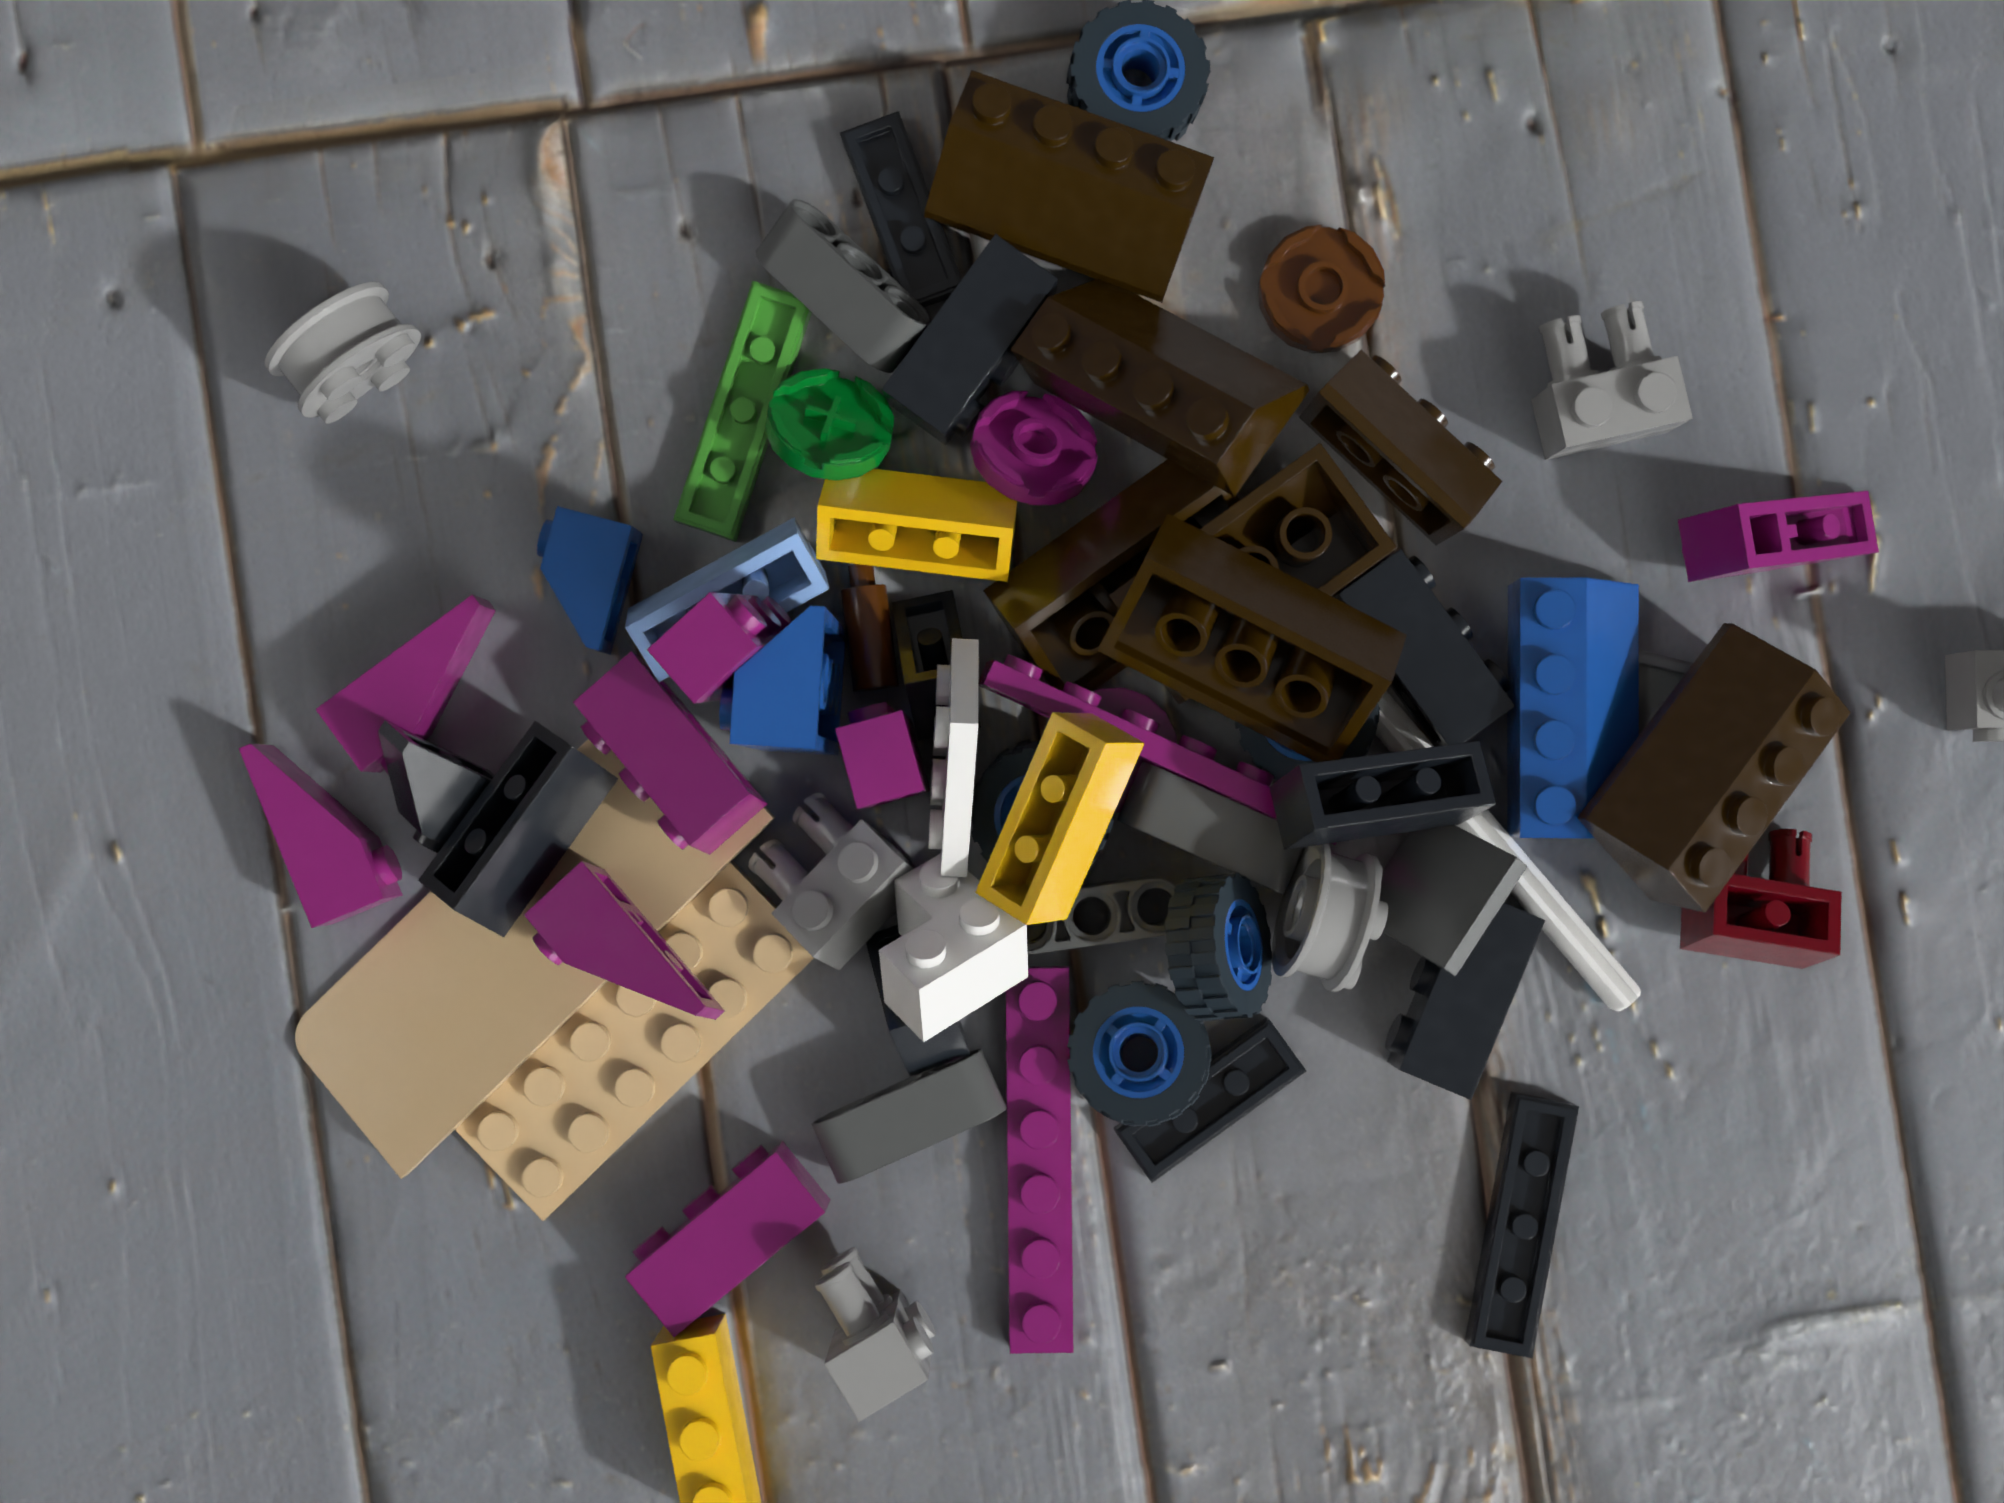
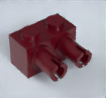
[1680,829,1842,969]

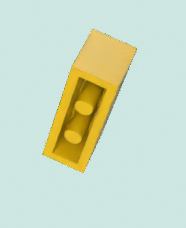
[816,469,1018,582]
[975,712,1145,925]
[651,1313,761,1503]

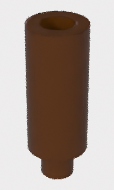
[841,564,899,692]

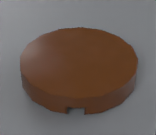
[1258,225,1385,354]

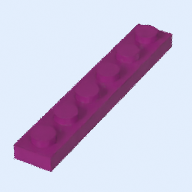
[978,654,1337,845]
[1006,966,1074,1354]

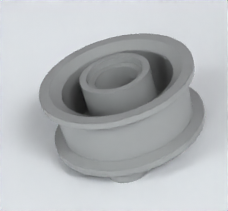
[265,282,421,424]
[1272,844,1388,992]

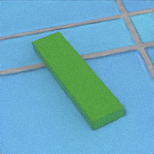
[673,280,812,542]

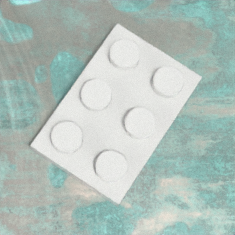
[929,638,979,877]

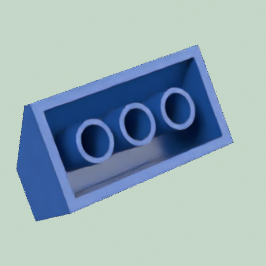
[1507,577,1639,839]
[719,606,846,755]

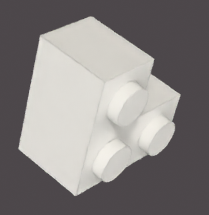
[879,853,1028,1042]

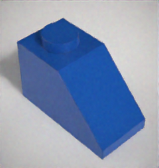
[537,506,643,655]

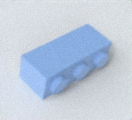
[625,517,829,682]

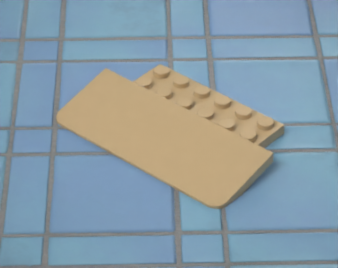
[295,739,814,1221]

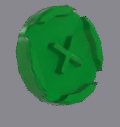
[765,368,894,481]

